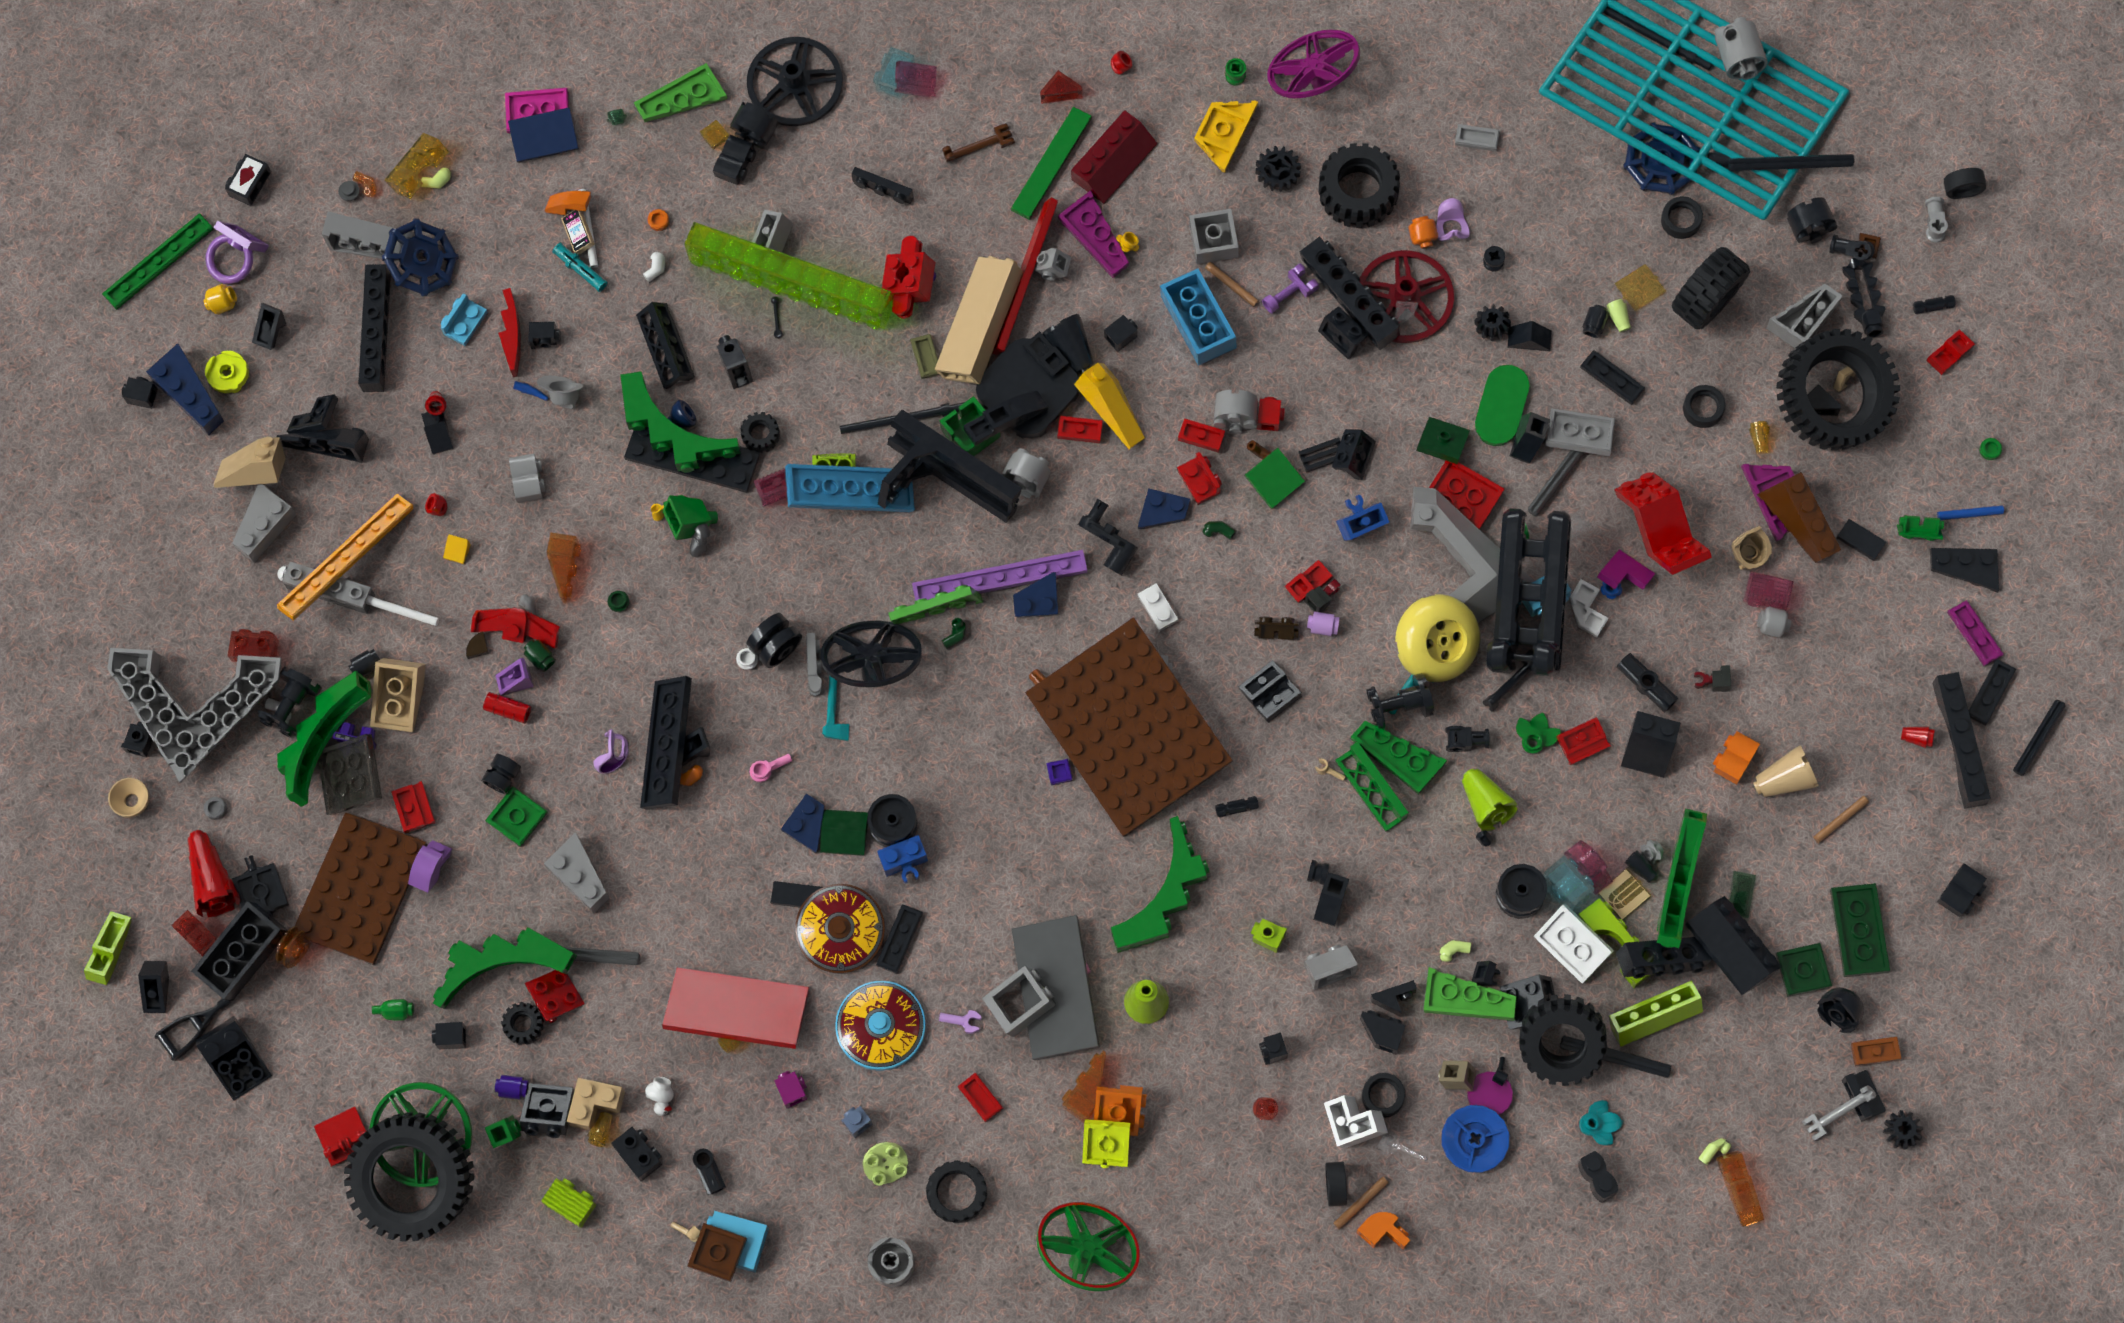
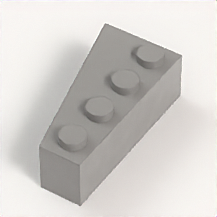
[322,211,415,262]

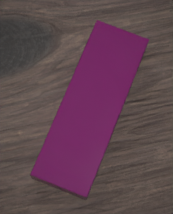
[1947,600,2004,666]

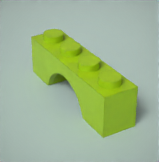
[1578,898,1651,988]

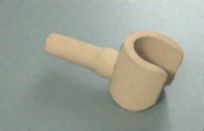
[1315,758,1346,781]
[671,1222,700,1242]

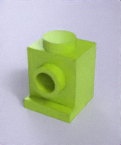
[1251,918,1287,953]

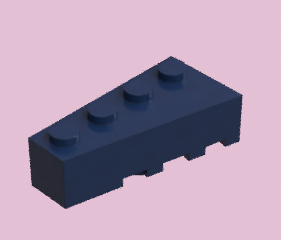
[146,343,224,435]

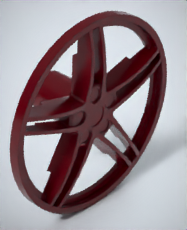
[1359,250,1454,343]

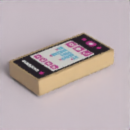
[561,210,595,255]

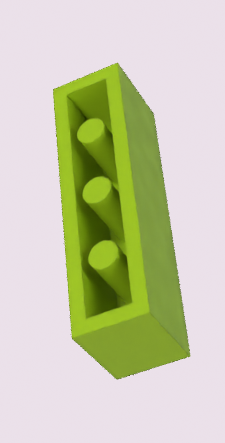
[1609,980,1703,1047]

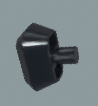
[1476,830,1493,847]

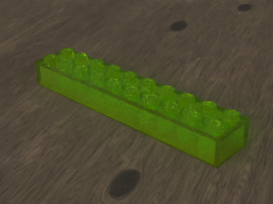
[684,222,893,330]

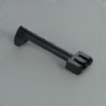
[1483,649,1536,712]

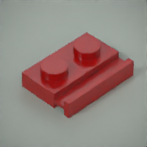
[1556,717,1611,765]
[391,781,436,834]

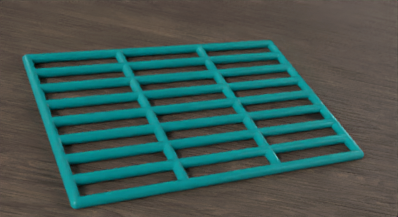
[1539,0,1849,220]

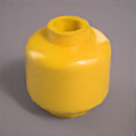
[203,284,237,315]

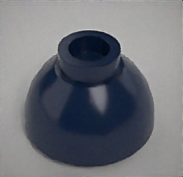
[668,400,696,428]

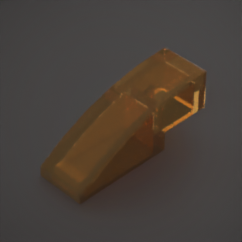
[1716,1150,1764,1227]

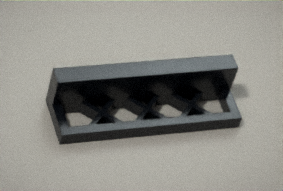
[636,302,695,389]

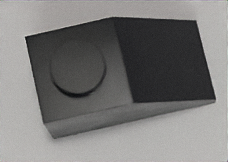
[138,961,169,1013]

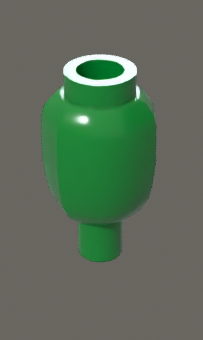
[372,999,414,1021]

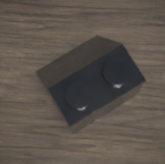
[1621,711,1681,778]

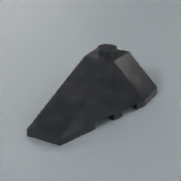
[277,428,369,463]

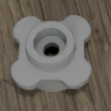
[1641,840,1663,864]

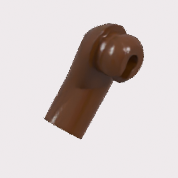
[1247,440,1271,460]

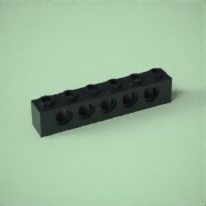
[1299,236,1400,350]
[358,264,391,392]

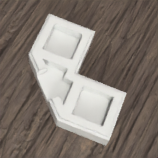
[1570,579,1608,638]

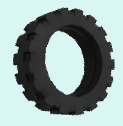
[926,1160,987,1223]

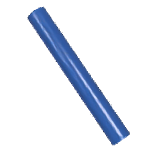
[1937,505,2004,520]

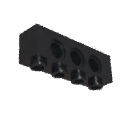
[1616,937,1712,979]

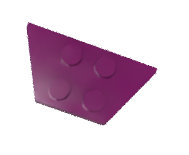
[1741,463,1794,542]

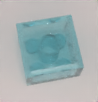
[1543,855,1595,912]

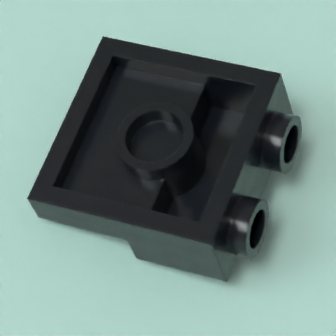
[520,1083,574,1138]

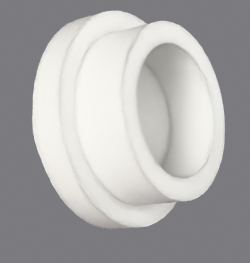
[736,648,758,670]

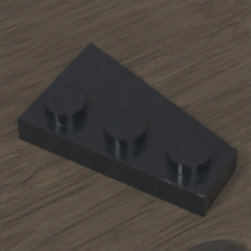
[1930,548,1999,593]

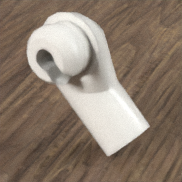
[643,252,665,283]

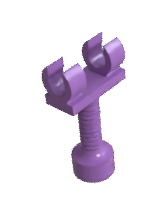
[1262,263,1320,314]

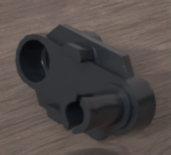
[1077,499,1138,576]

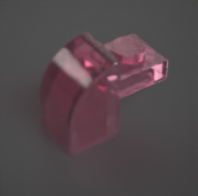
[1564,840,1613,895]

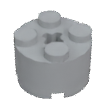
[1213,390,1258,434]
[1002,448,1051,498]
[867,1238,915,1287]

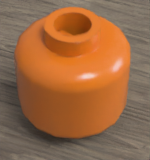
[1408,216,1438,249]

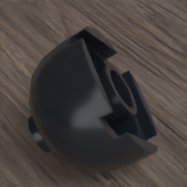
[1817,987,1864,1033]

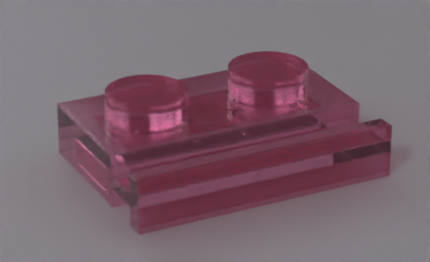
[895,61,937,97]

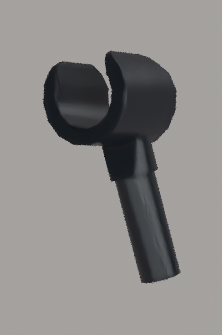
[1492,1057,1509,1086]

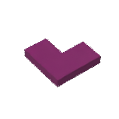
[1597,549,1655,590]

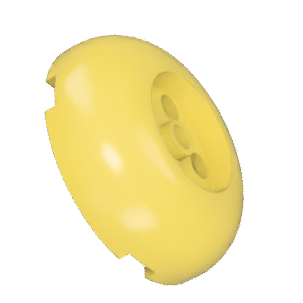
[1395,594,1480,682]

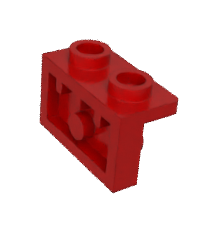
[1177,452,1222,505]

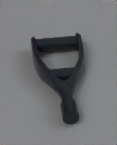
[154,999,231,1061]

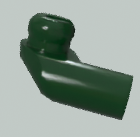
[1202,521,1236,540]

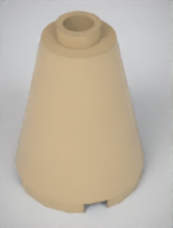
[1753,745,1818,797]

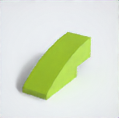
[84,911,132,985]

